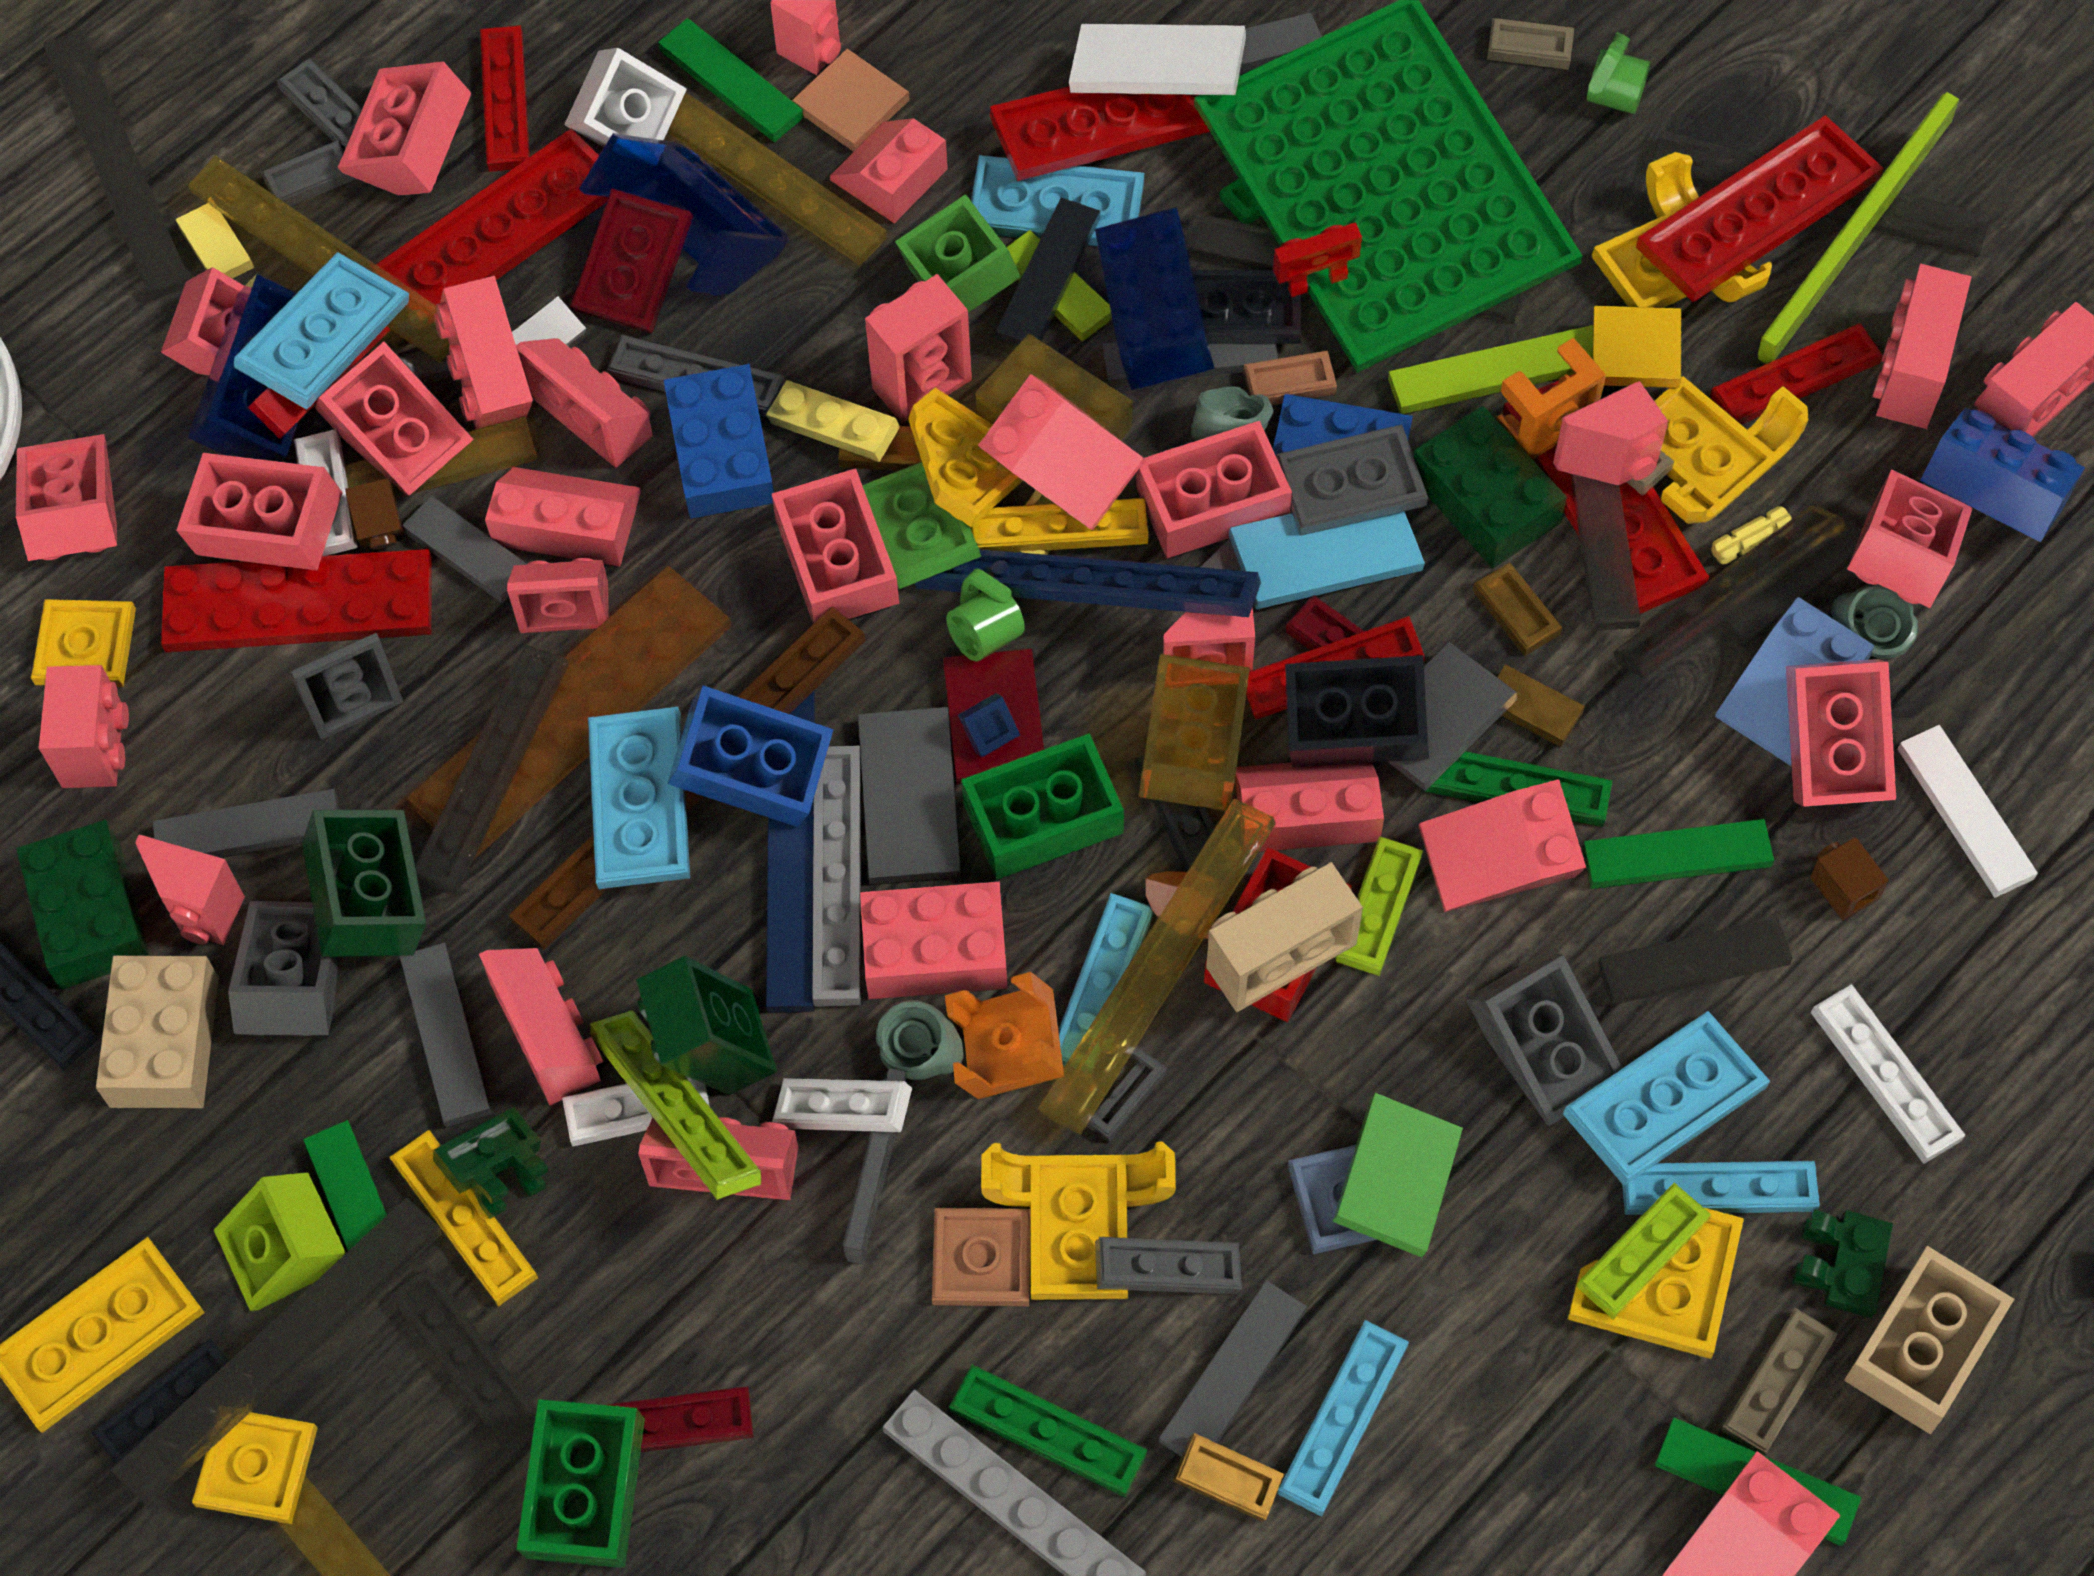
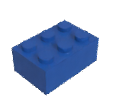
[664,364,774,519]
[1920,407,2085,542]
[667,685,834,827]

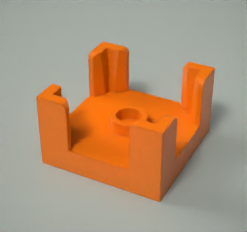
[1496,338,1606,459]
[945,972,1064,1099]

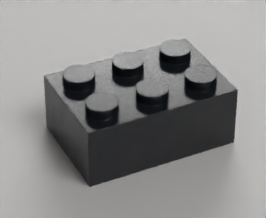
[1285,655,1429,767]

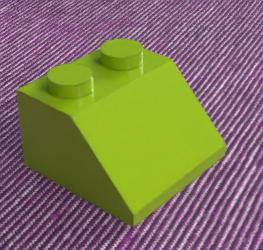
[214,1172,345,1311]

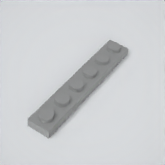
[813,746,861,1006]
[883,1390,1146,1576]

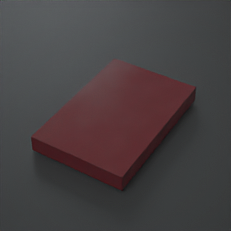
[570,189,693,334]
[943,649,1044,785]

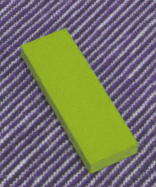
[1007,230,1114,342]
[1336,836,1423,976]
[1577,1182,1711,1320]

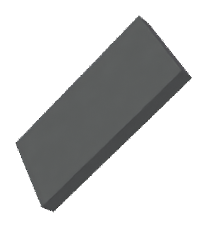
[858,707,961,884]

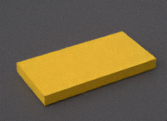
[0,1237,205,1433]

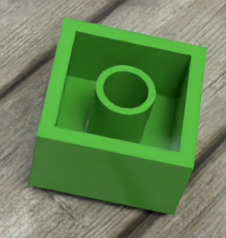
[895,194,1021,313]

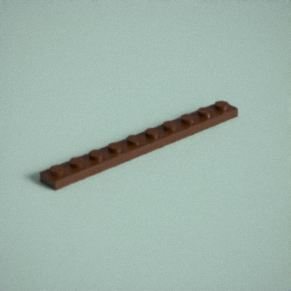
[509,606,866,951]

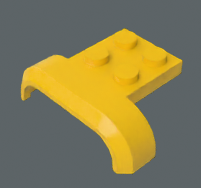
[1592,152,1772,308]
[1654,376,1808,524]
[981,1142,1176,1300]

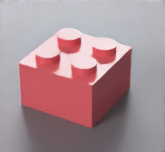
[39,665,129,788]

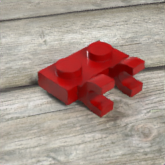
[1273,222,1362,297]

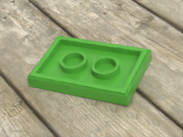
[862,462,982,589]
[1332,1093,1463,1258]

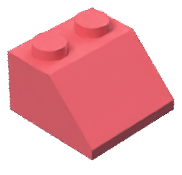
[770,0,841,76]
[830,118,948,224]
[161,267,281,383]
[1553,381,1669,486]
[507,558,609,633]
[1162,608,1255,684]
[135,835,245,945]

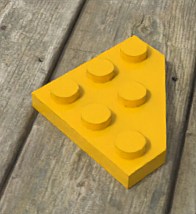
[908,387,1023,527]
[1568,1207,1744,1359]

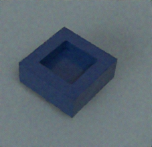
[958,693,1020,757]

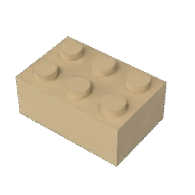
[1206,862,1363,1013]
[96,956,219,1108]
[1844,1246,2014,1435]

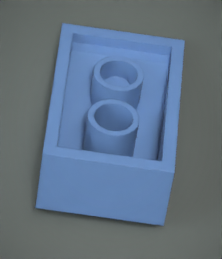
[1715,597,1875,766]

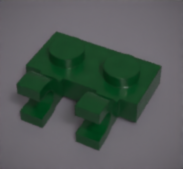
[433,1107,548,1219]
[1792,1209,1893,1318]

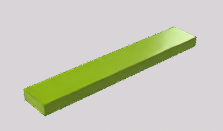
[1388,325,1593,414]
[590,1010,761,1199]

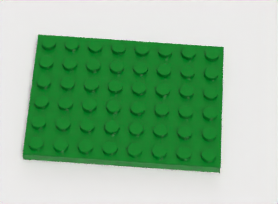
[1194,0,1583,373]

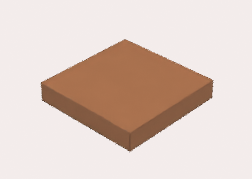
[792,49,909,152]
[932,1208,1031,1306]

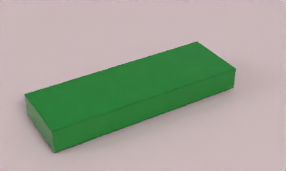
[303,1120,401,1268]

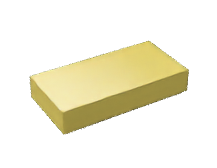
[176,201,254,279]

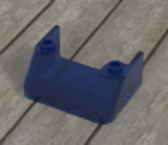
[579,133,789,296]

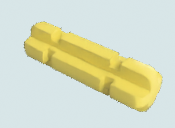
[1711,507,1793,564]

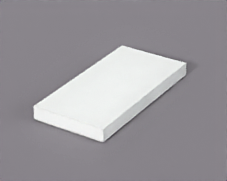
[1069,24,1246,95]

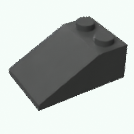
[291,633,403,740]
[228,901,339,1036]
[1466,953,1622,1125]

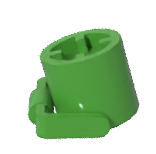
[1587,32,1651,114]
[946,568,1025,662]

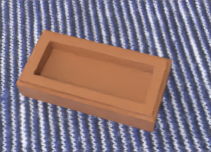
[1243,351,1337,405]

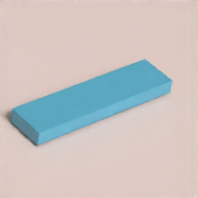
[1058,893,1154,1076]
[1622,1161,1820,1215]
[1278,1320,1409,1517]

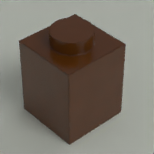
[345,478,405,550]
[1810,837,1889,921]

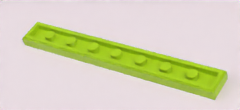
[1757,92,1959,364]

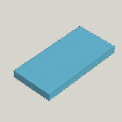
[971,155,1145,250]
[234,252,409,410]
[1228,511,1425,609]
[588,707,690,889]
[1563,1011,1770,1186]

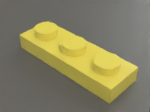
[766,380,900,462]

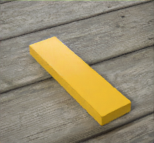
[970,498,1148,552]
[390,1130,538,1307]

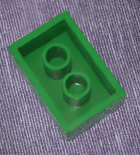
[961,733,1124,880]
[516,1399,645,1568]

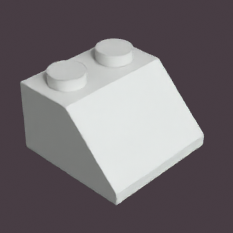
[564,48,687,163]

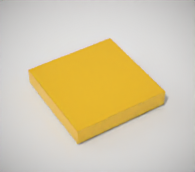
[1592,306,1681,388]
[31,599,136,687]
[192,1407,318,1524]

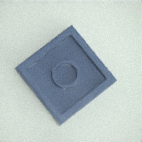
[1288,1145,1377,1254]

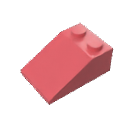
[315,342,474,497]
[978,374,1146,530]
[16,434,117,561]
[1418,779,1586,912]
[1662,1451,1840,1576]

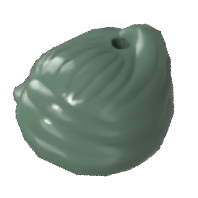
[1191,386,1274,441]
[1831,584,1919,659]
[876,1000,964,1080]

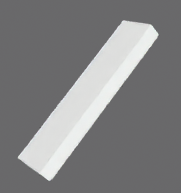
[1897,725,2038,898]
[1811,984,1965,1164]

